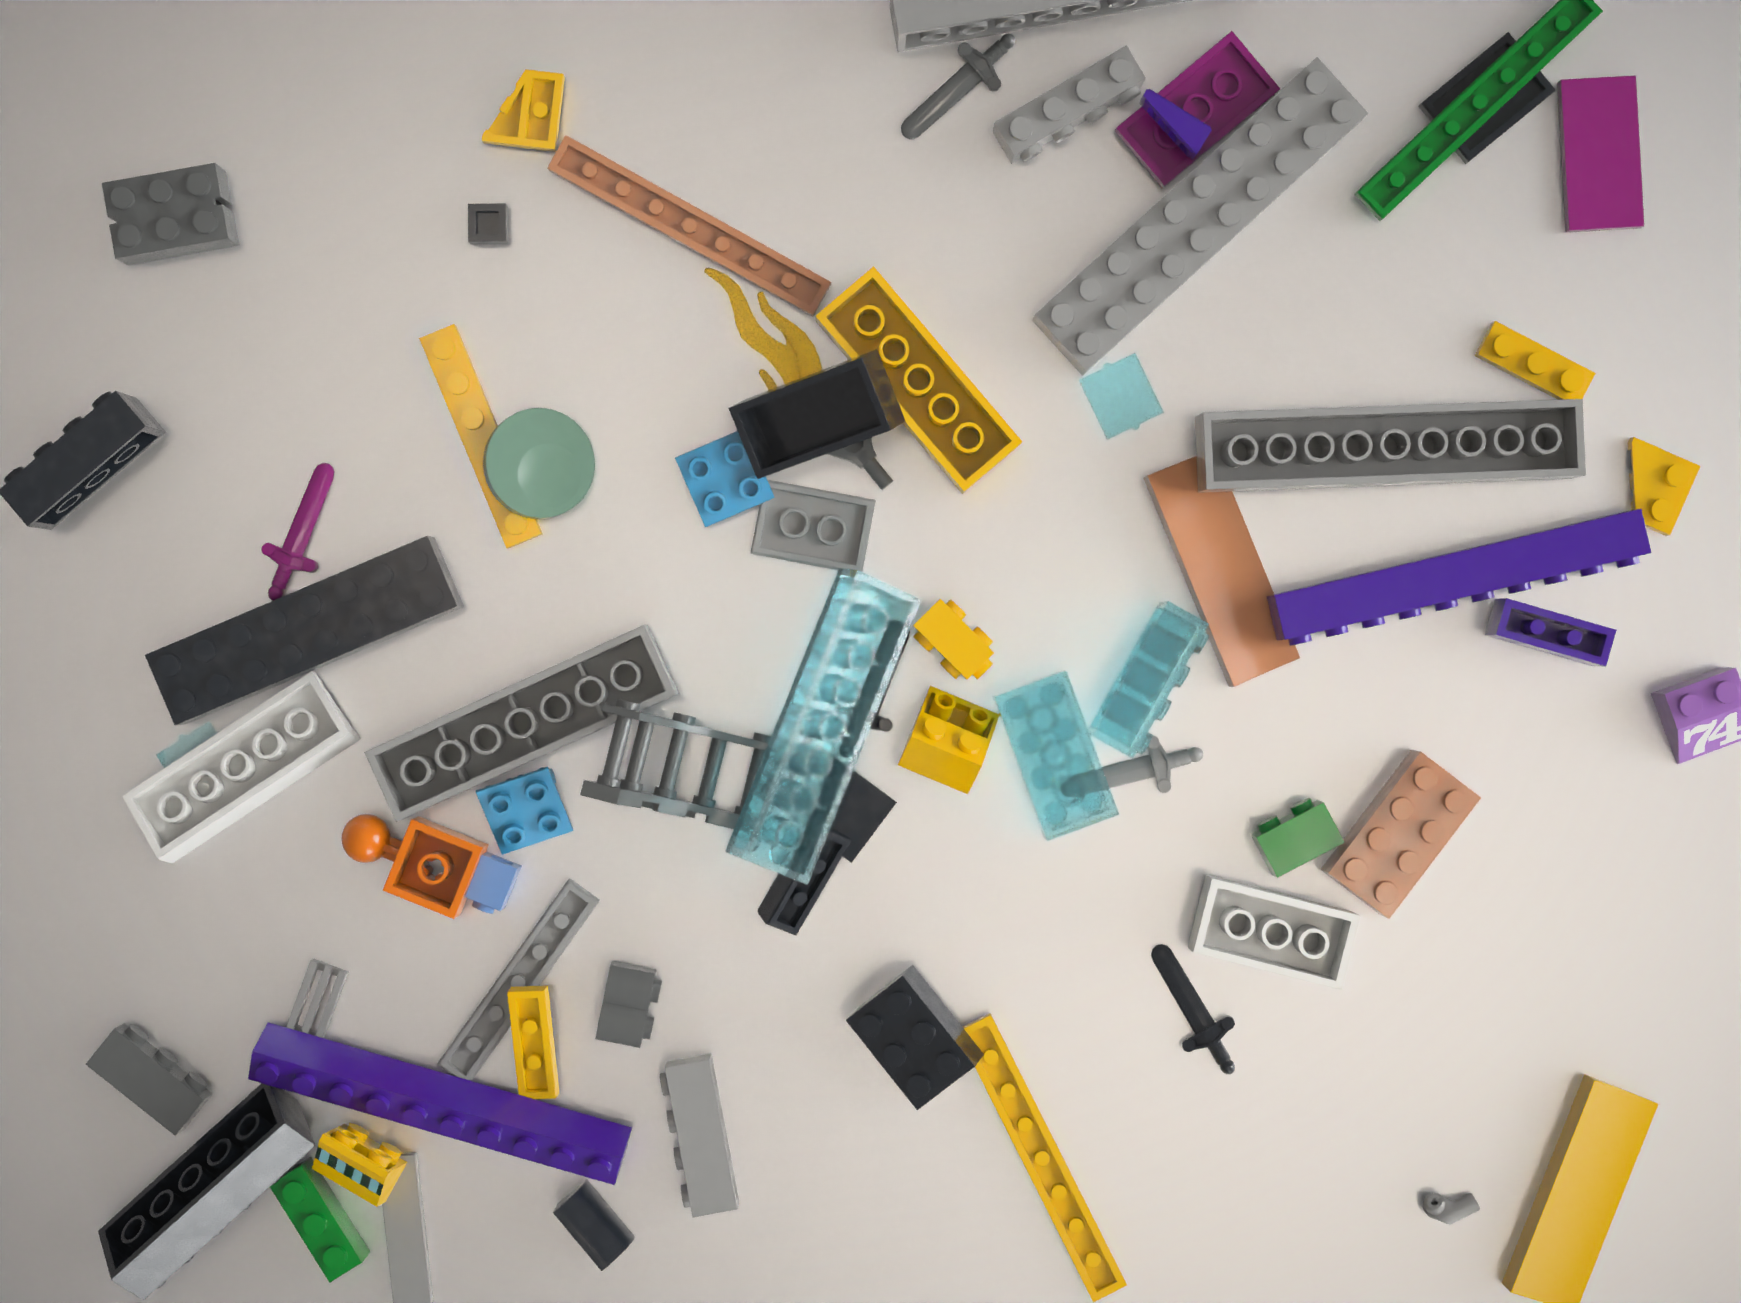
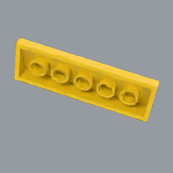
[1502,1074,1658,1303]

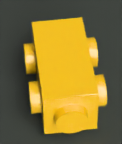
[913,599,994,680]

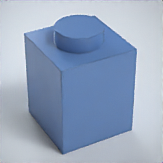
[465,852,522,914]

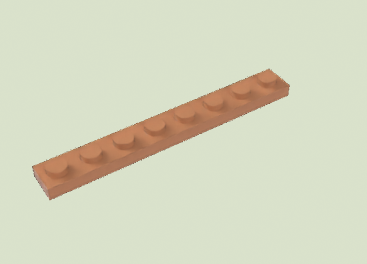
[547,135,831,317]

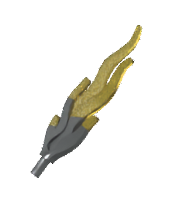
[704,268,893,490]

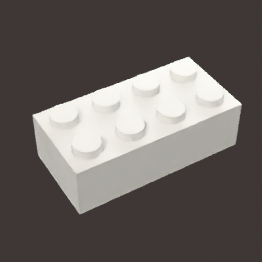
[1188,874,1360,990]

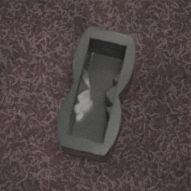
[595,961,662,1048]

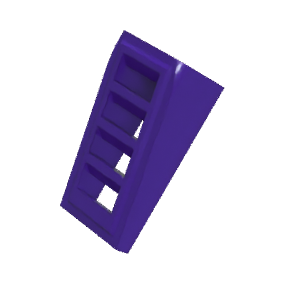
[1139,89,1212,160]

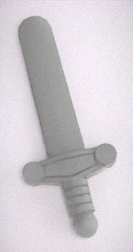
[1060,735,1203,797]

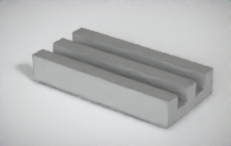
[286,959,349,1038]

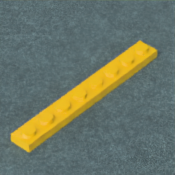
[963,1013,1127,1302]

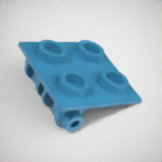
[675,431,775,527]
[476,767,573,855]

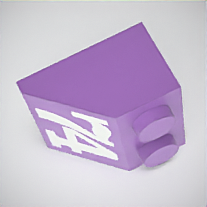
[1651,667,1741,764]

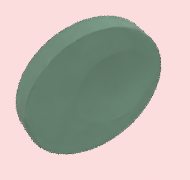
[483,408,595,519]

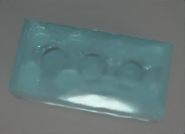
[1086,601,1209,758]
[992,670,1119,841]

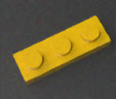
[1475,321,1596,400]
[507,985,560,1099]

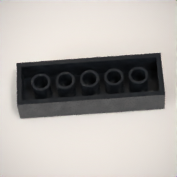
[98,1083,315,1300]

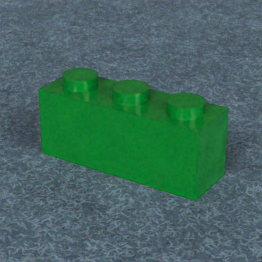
[270,1156,370,1283]

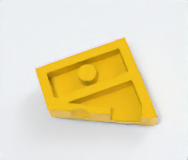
[482,69,565,152]
[1627,437,1700,536]

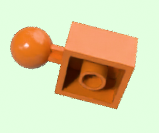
[341,814,489,919]

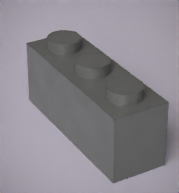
[85,1023,213,1136]

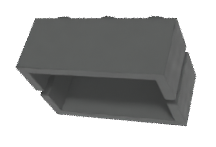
[102,163,239,265]

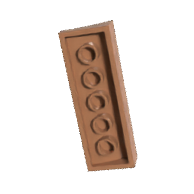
[1143,456,1300,687]

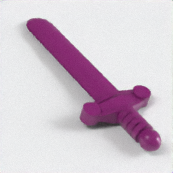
[261,463,335,601]

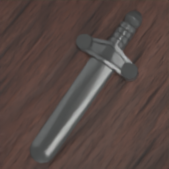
[901,34,1015,139]

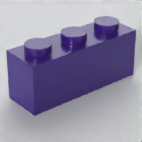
[1485,598,1617,667]

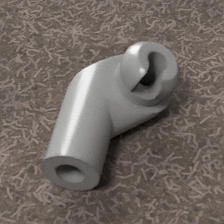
[1422,1193,1480,1225]

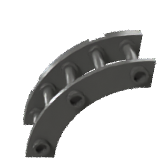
[580,699,785,835]

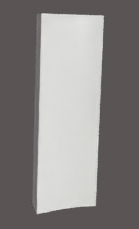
[122,671,361,864]

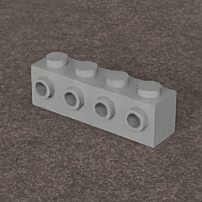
[992,45,1146,164]

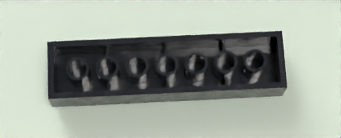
[145,536,464,726]

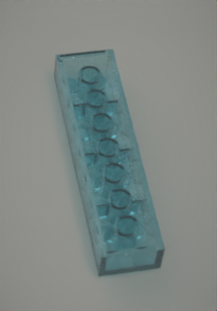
[725,568,921,885]

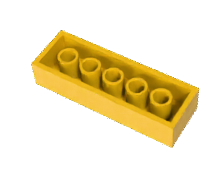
[815,266,1022,494]

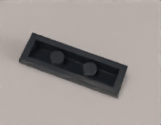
[758,817,852,935]

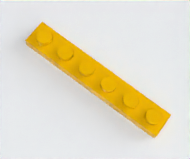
[419,324,543,549]

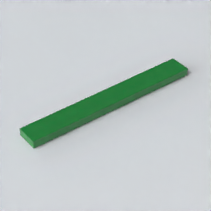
[1354,0,1603,221]

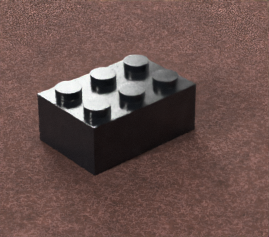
[846,965,984,1110]

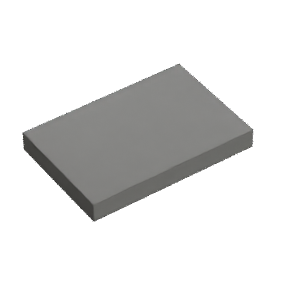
[751,480,876,574]

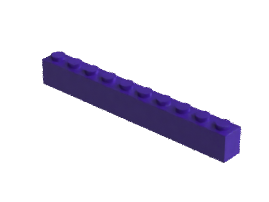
[1266,509,1652,646]
[248,1022,632,1185]

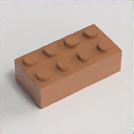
[1321,750,1481,919]

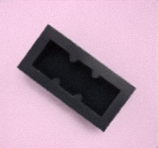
[553,1179,635,1271]

